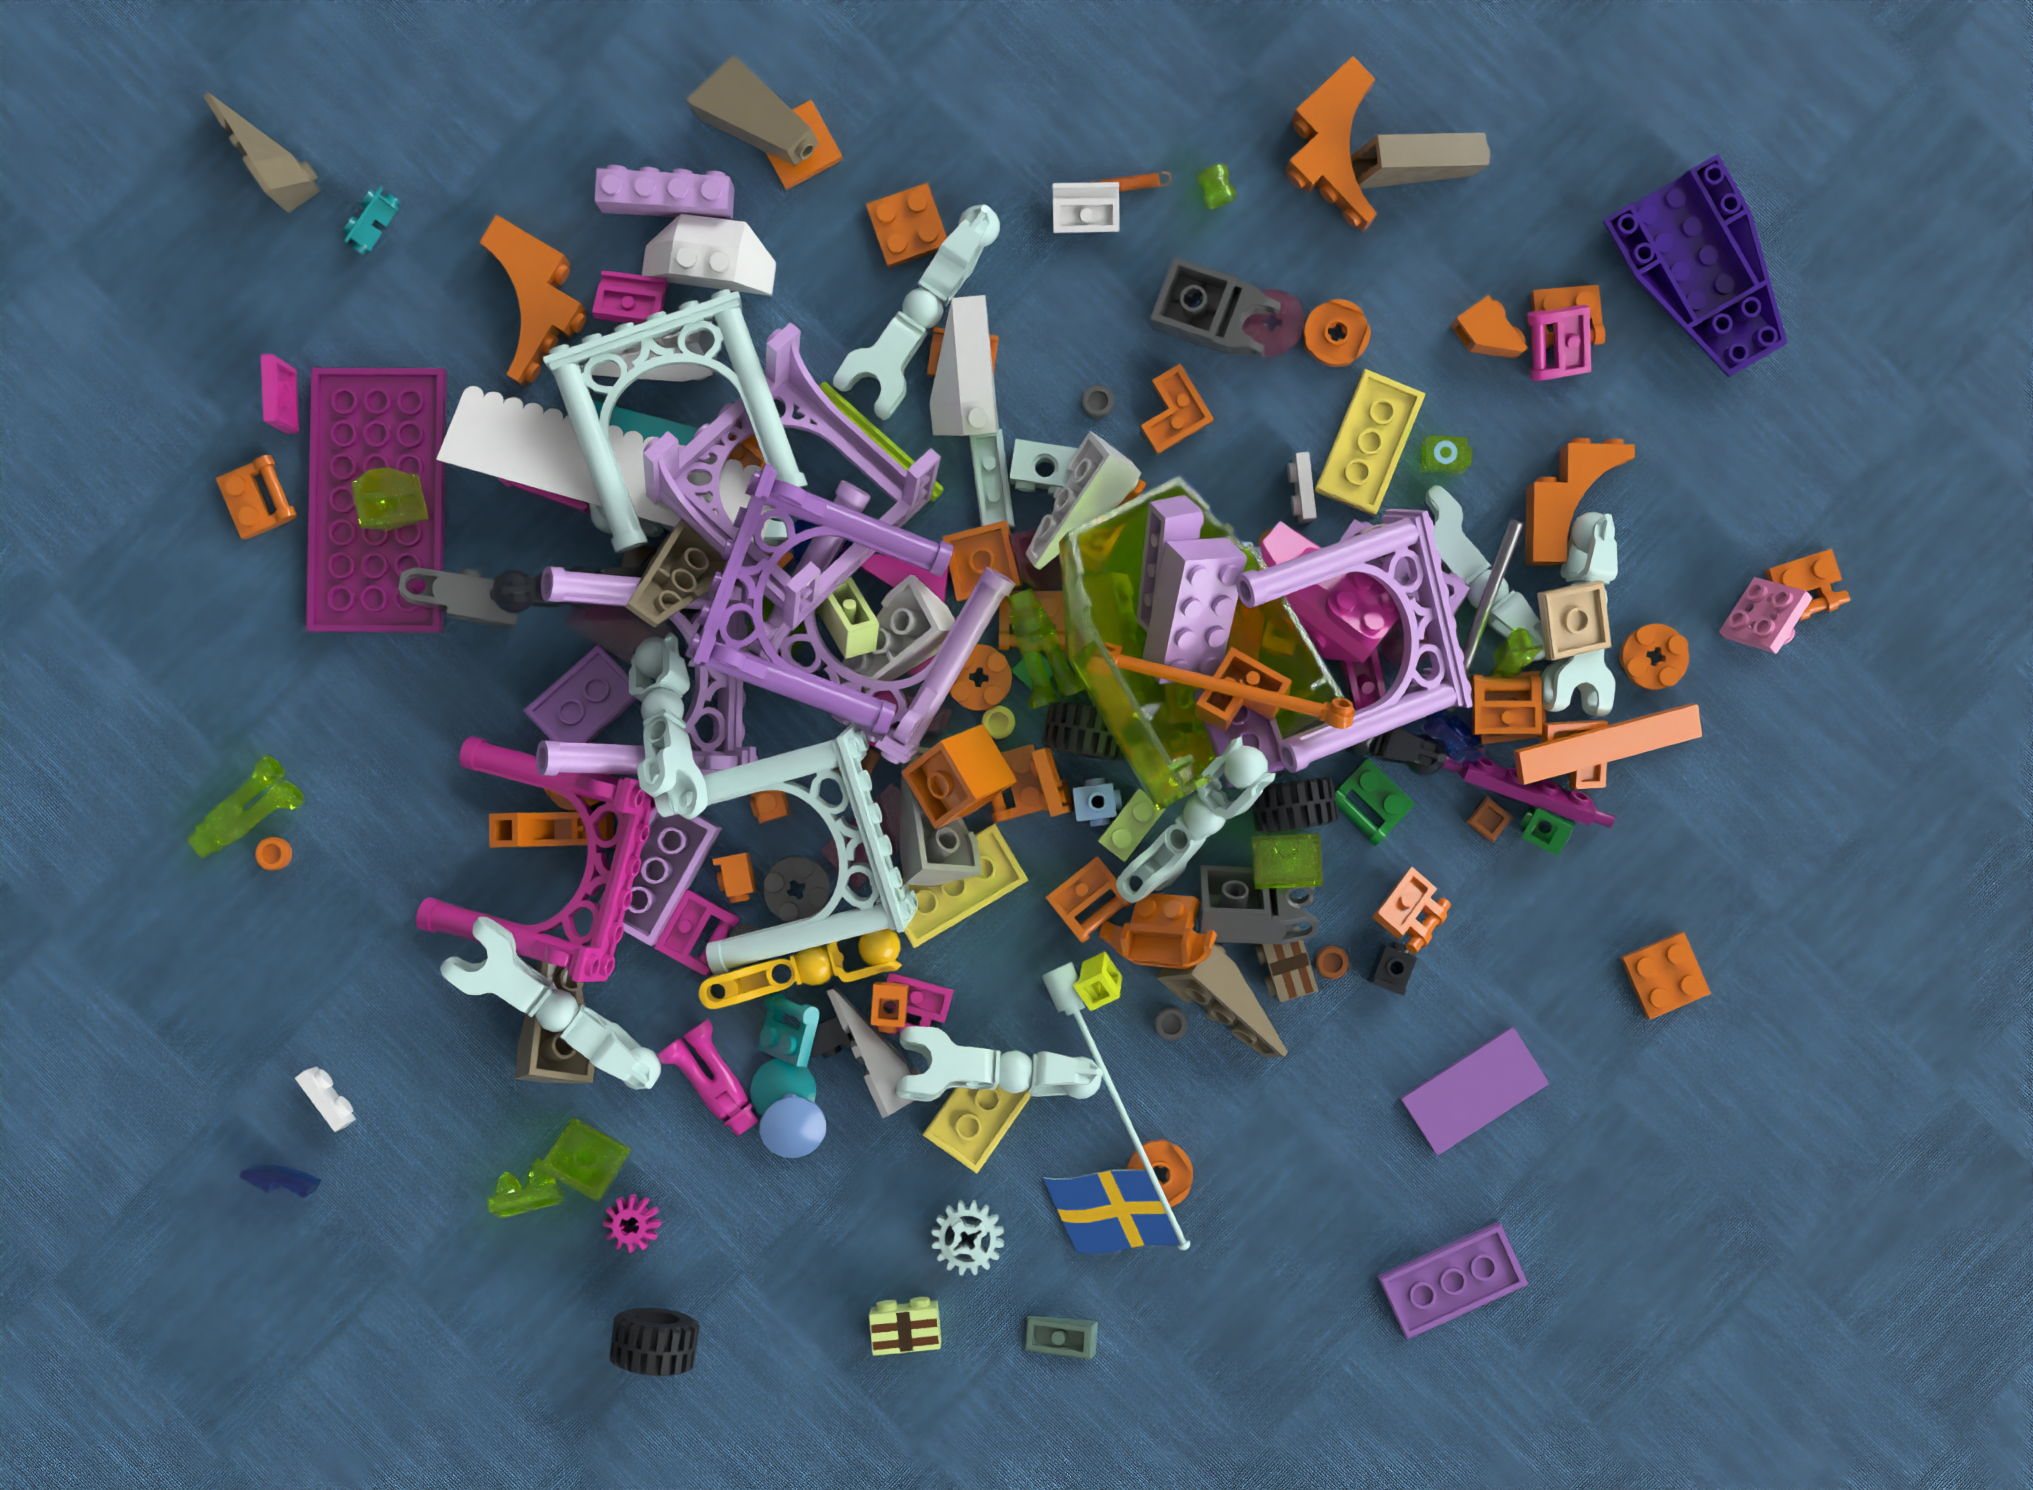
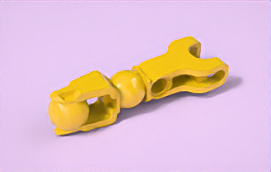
[699,928,902,1009]

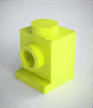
[1073,951,1122,1011]

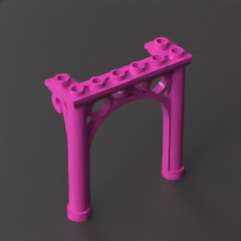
[416,736,656,982]

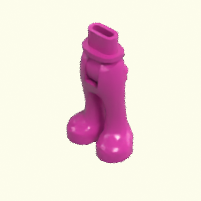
[656,1018,758,1137]

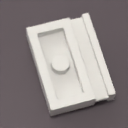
[1053,182,1119,233]

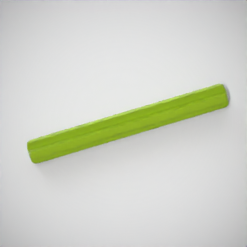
[819,382,944,501]

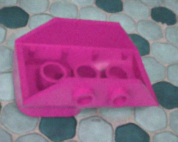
[1260,521,1400,663]

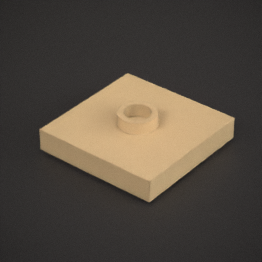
[1537,580,1611,660]

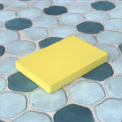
[923,1086,1031,1174]

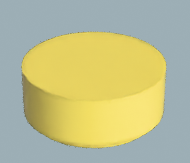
[982,706,1015,739]

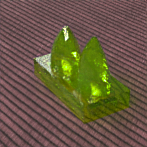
[487,1157,564,1219]

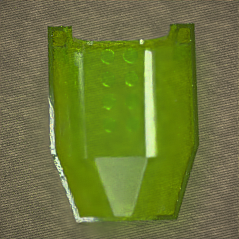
[1058,476,1344,812]

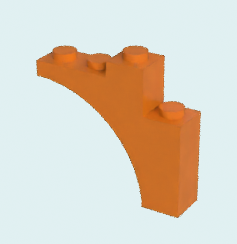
[1286,56,1378,232]
[479,215,588,388]

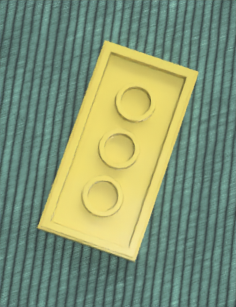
[1314,369,1426,516]
[902,823,1029,948]

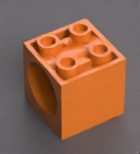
[901,724,1017,829]

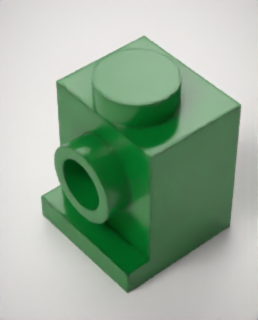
[1519,807,1575,856]

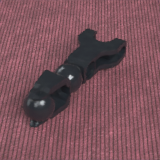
[490,551,697,615]
[1275,675,1447,776]

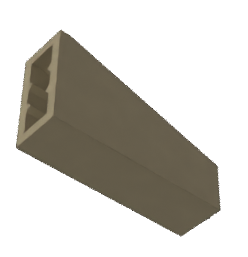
[686,54,819,166]
[1350,133,1490,189]

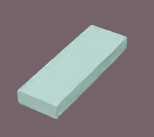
[969,429,1015,529]

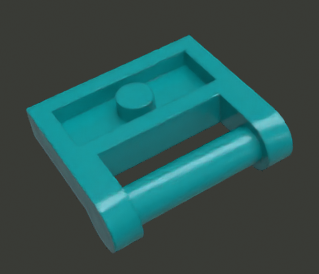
[758,992,819,1067]

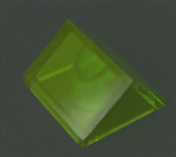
[1247,833,1323,889]
[538,1117,631,1202]

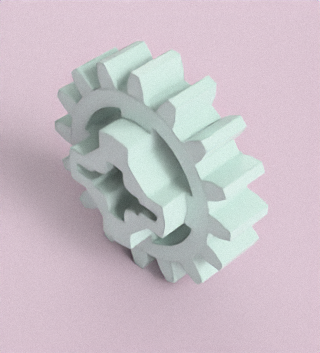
[932,1200,1004,1275]

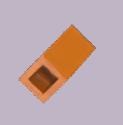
[1450,295,1528,359]

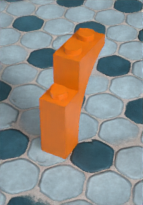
[1525,438,1635,566]

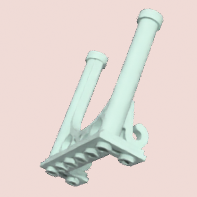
[543,289,808,553]
[654,723,918,975]

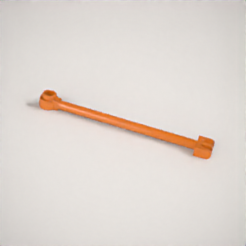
[1090,642,1355,729]

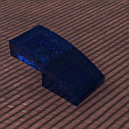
[238,1165,322,1198]

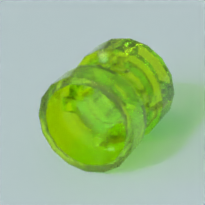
[1196,164,1237,209]

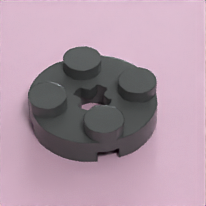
[763,856,831,922]

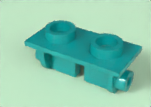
[342,186,400,255]

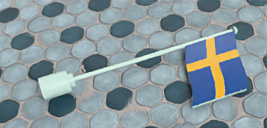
[1041,962,1190,1254]

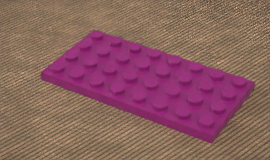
[306,368,447,633]

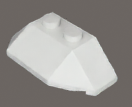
[642,214,776,296]

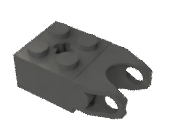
[1150,257,1281,357]
[398,568,518,629]
[1197,865,1319,944]

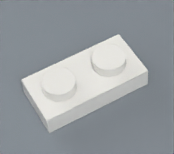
[1287,452,1317,524]
[295,1066,356,1132]

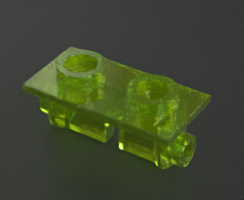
[1489,628,1543,678]

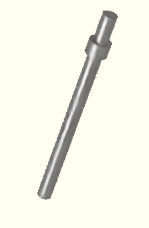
[1445,519,1523,712]

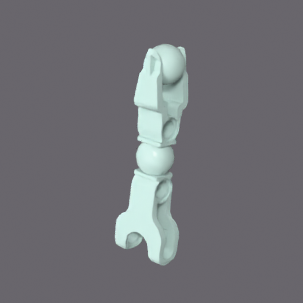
[833,204,1000,420]
[440,917,661,1090]

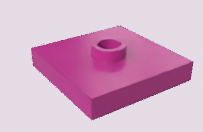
[261,354,300,434]

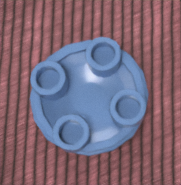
[759,1093,826,1158]

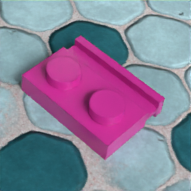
[592,270,669,324]

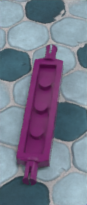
[1443,755,1615,829]

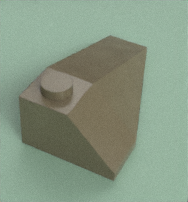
[626,519,727,628]

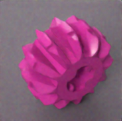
[603,1194,662,1253]

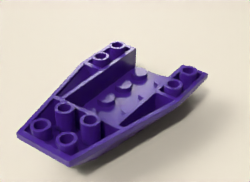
[1602,153,1788,377]

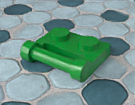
[1335,758,1416,847]

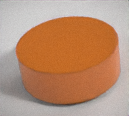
[255,837,292,870]

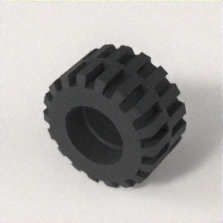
[1041,701,1131,761]
[1251,776,1339,834]
[609,1308,700,1376]

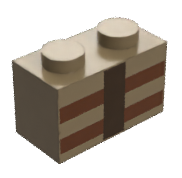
[1254,925,1319,1003]

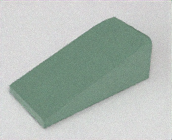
[1025,1316,1098,1360]

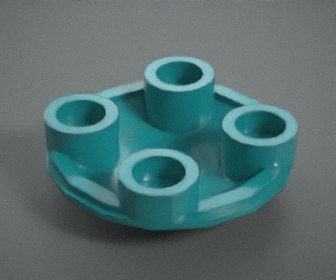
[750,1058,817,1116]

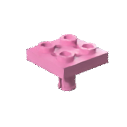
[1719,577,1812,654]

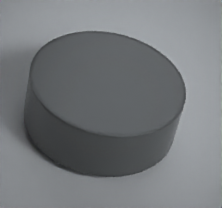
[1081,384,1115,419]
[1154,1007,1188,1041]

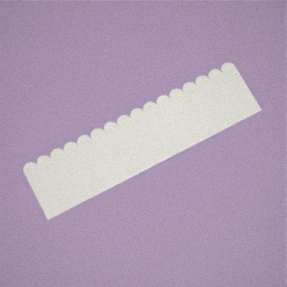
[436,386,774,543]

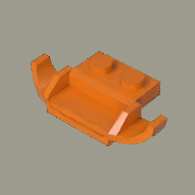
[1099,893,1217,970]

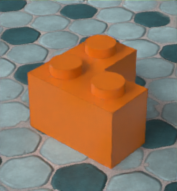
[1195,647,1292,733]

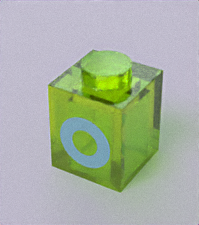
[1420,435,1473,476]

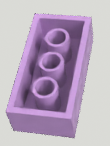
[1142,538,1247,684]
[598,807,723,946]

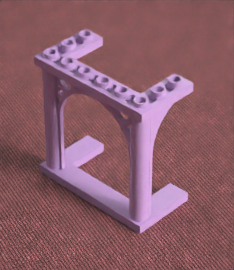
[643,322,941,631]

